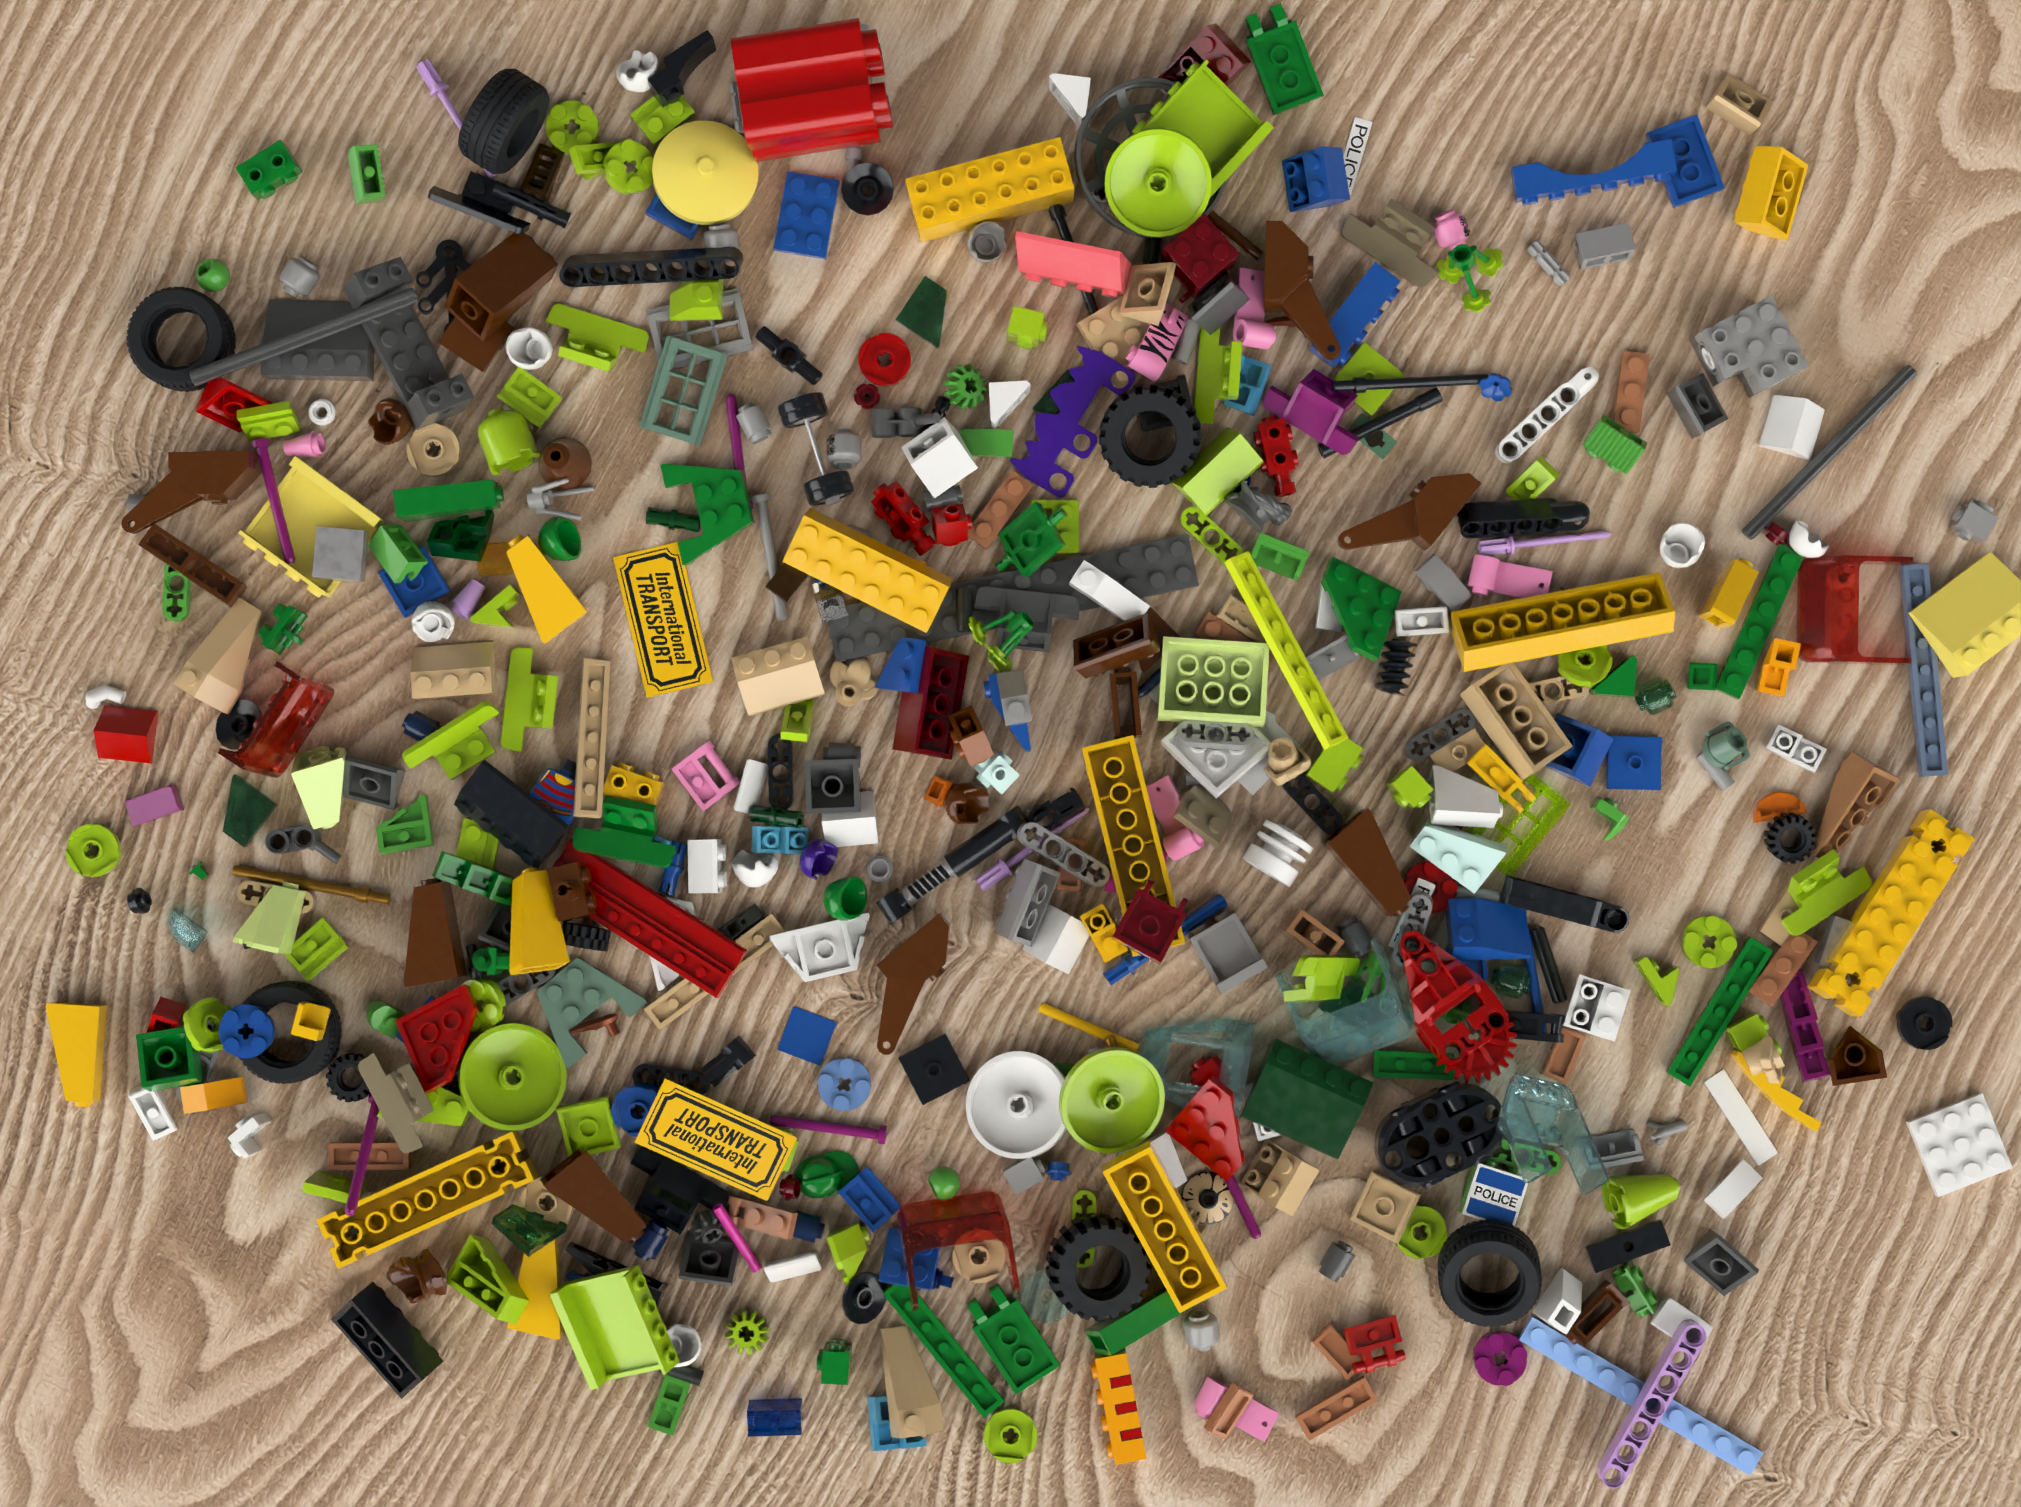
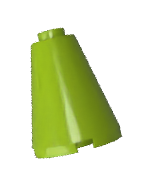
[1601,1174,1680,1229]

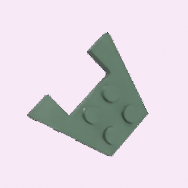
[536,957,649,1069]

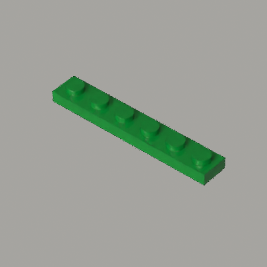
[1716,544,1804,700]
[1666,936,1773,1087]
[883,1284,1005,1418]

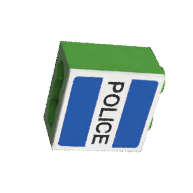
[1458,1159,1530,1226]

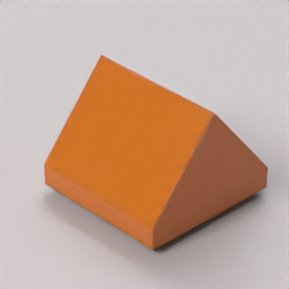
[924,775,956,809]

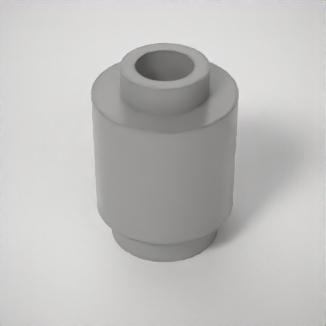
[736,403,772,444]

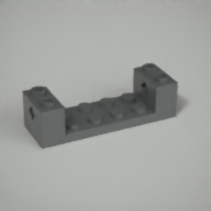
[343,256,474,430]

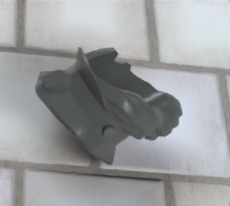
[1225,482,1292,533]

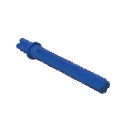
[1103,894,1228,985]

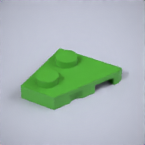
[376,795,434,855]

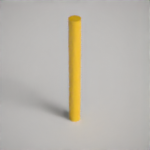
[1038,1002,1139,1052]

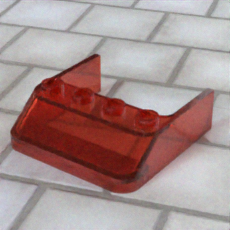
[1797,555,1913,665]

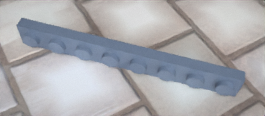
[1899,563,1948,777]

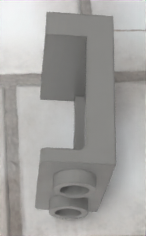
[1189,910,1268,994]

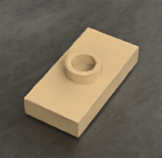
[1216,594,1265,643]
[1429,728,1484,772]
[1758,887,1799,946]

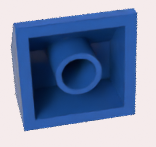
[1545,713,1614,787]

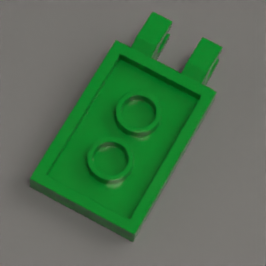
[1245,3,1324,116]
[967,1283,1060,1395]

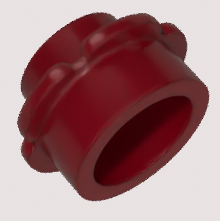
[854,384,880,410]
[1765,522,1789,546]
[779,1174,801,1201]

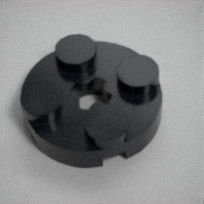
[1896,996,1953,1050]

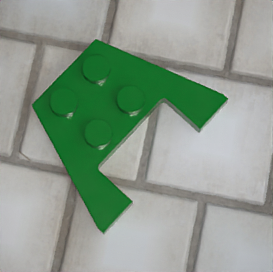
[661,464,754,566]

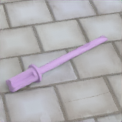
[416,59,496,179]
[1478,531,1611,555]
[975,806,1089,892]

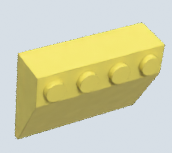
[1908,552,2021,678]

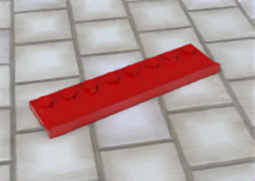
[552,839,748,998]

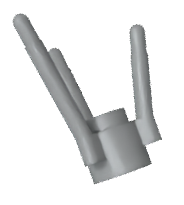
[527,478,595,520]

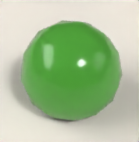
[196,259,230,292]
[928,1166,961,1200]

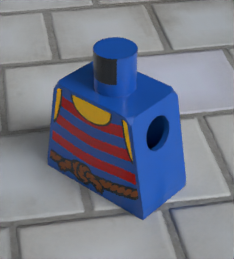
[529,758,576,825]

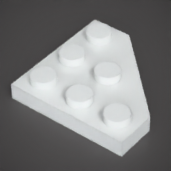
[1161,725,1271,798]

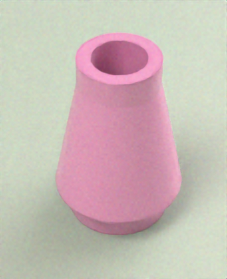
[283,431,326,458]

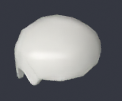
[1788,520,1829,558]

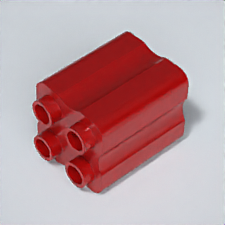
[731,18,893,162]

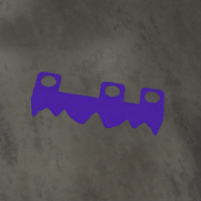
[1009,346,1136,498]

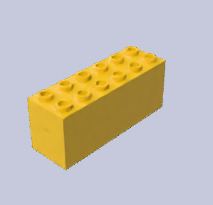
[905,137,1074,243]

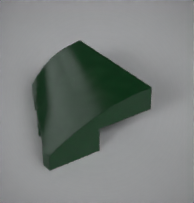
[427,510,494,562]

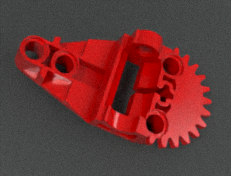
[1398,931,1517,1083]

